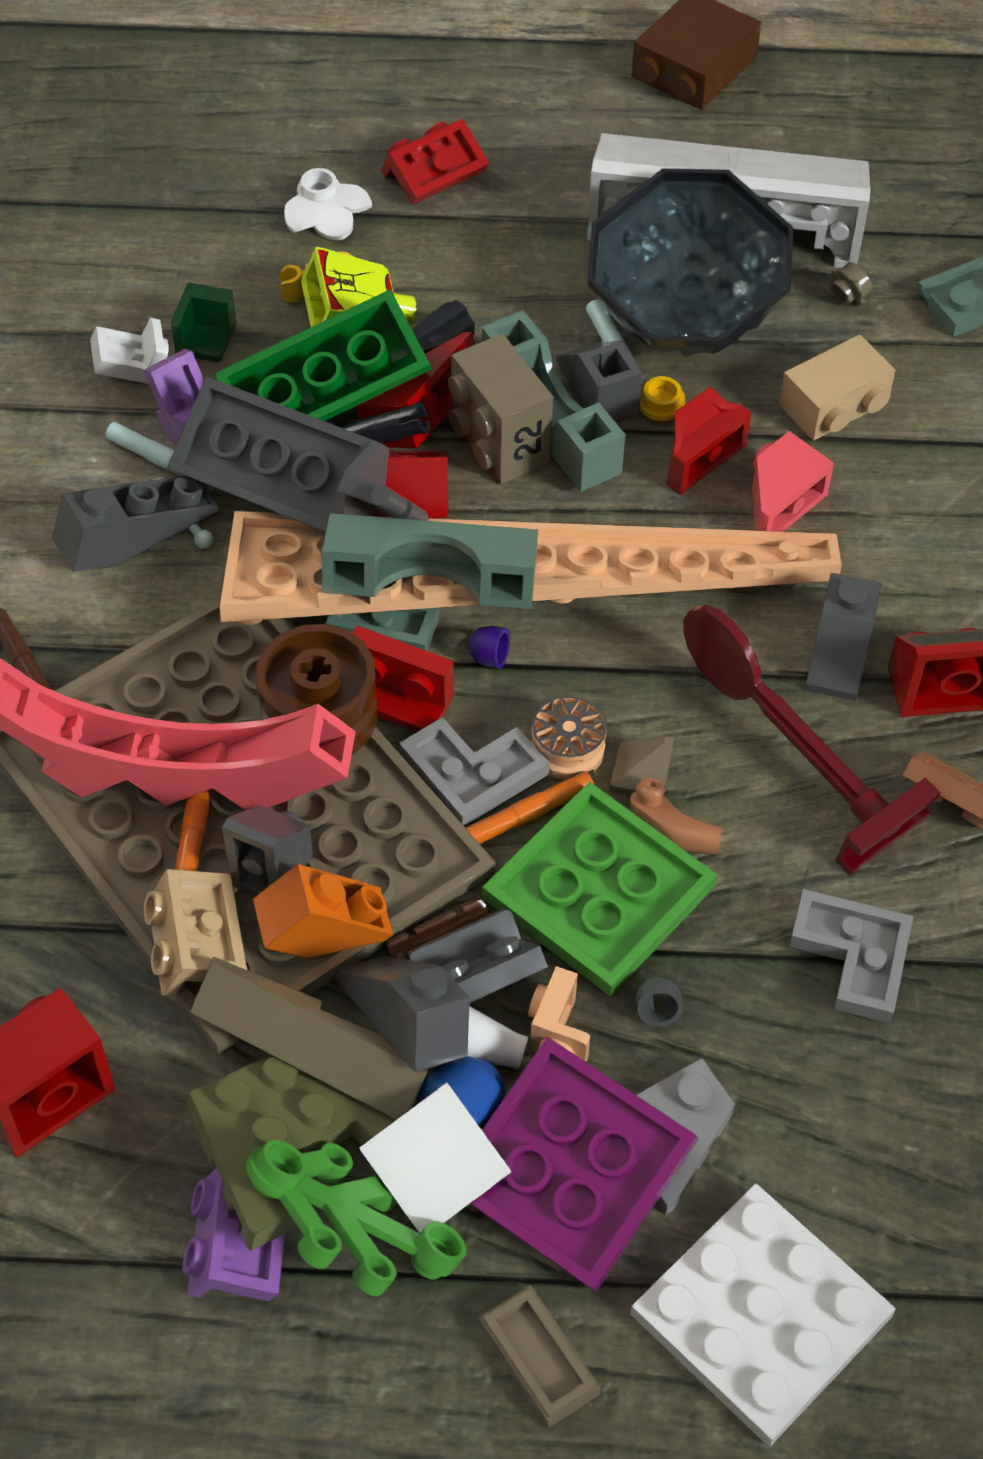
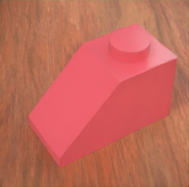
[752,431,834,532]

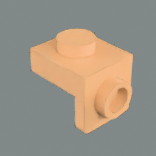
[528,966,590,1062]

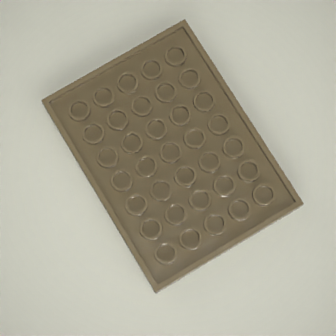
[0,596,496,1055]

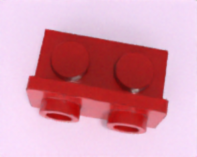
[380,119,490,205]
[352,625,454,732]

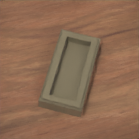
[478,1285,601,1429]

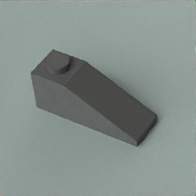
[334,955,470,1072]

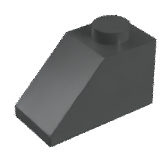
[805,573,882,701]
[222,805,313,896]

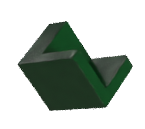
[171,282,237,362]

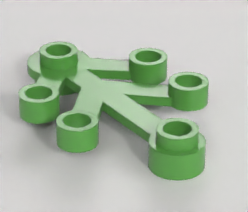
[246,1140,467,1296]

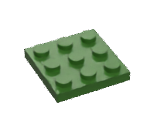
[482,782,718,997]

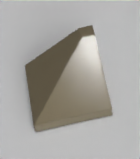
[610,736,675,794]

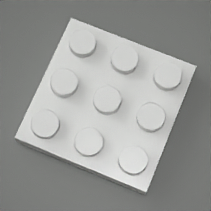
[630,1183,896,1447]

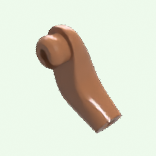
[630,778,721,855]

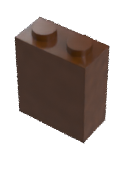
[632,0,762,110]

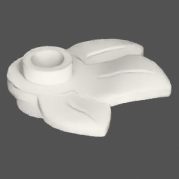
[284,168,372,240]

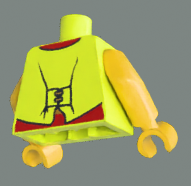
[279,247,416,327]

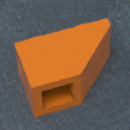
[253,864,393,959]

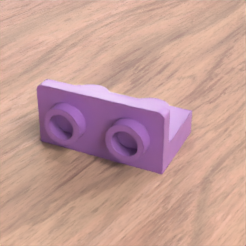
[183,1168,285,1302]

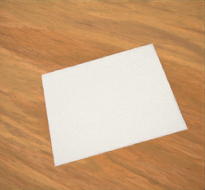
[359,1083,512,1233]

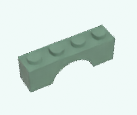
[482,310,625,492]
[322,513,538,609]

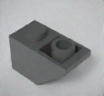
[556,341,643,421]

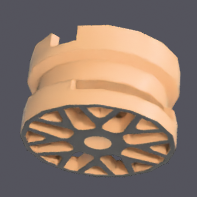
[531,696,607,781]

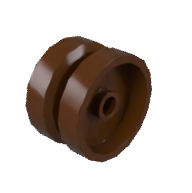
[256,624,378,755]

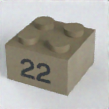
[448,333,553,485]

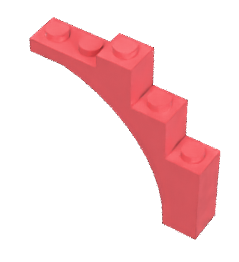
[0,658,356,811]

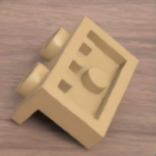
[144,869,247,996]

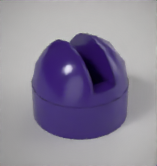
[468,625,510,669]

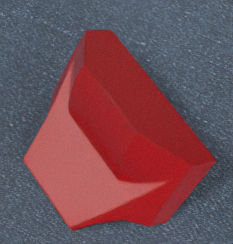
[666,387,752,495]

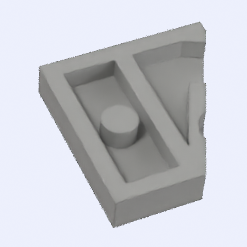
[637,1058,735,1215]

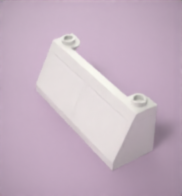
[587,133,871,268]

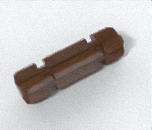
[386,898,490,960]

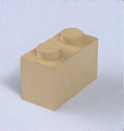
[779,334,896,441]

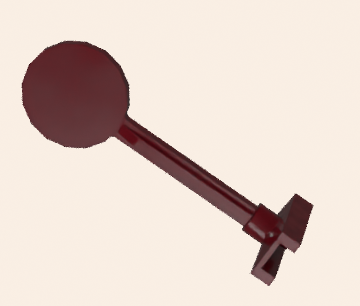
[683,605,941,876]

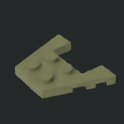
[186,1055,396,1251]

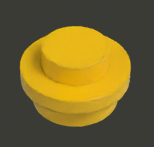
[640,376,686,421]

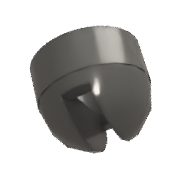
[636,976,683,1027]

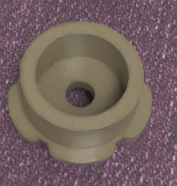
[830,262,872,306]

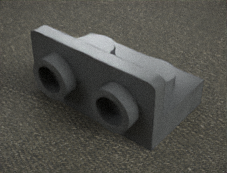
[407,909,548,1002]

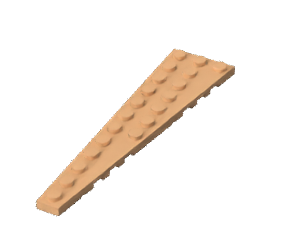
[220,511,842,625]

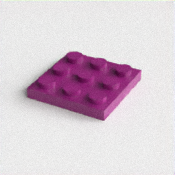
[469,1037,698,1293]

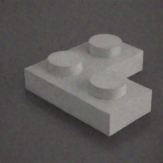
[399,717,550,827]
[789,889,914,1023]

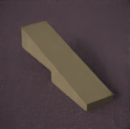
[190,957,427,1120]

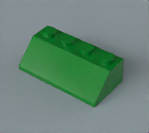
[215,289,432,421]

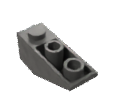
[52,476,219,572]

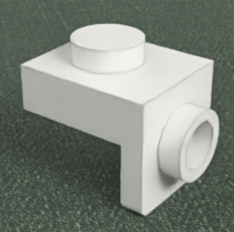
[90,318,168,384]

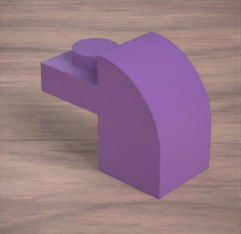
[143,349,204,446]

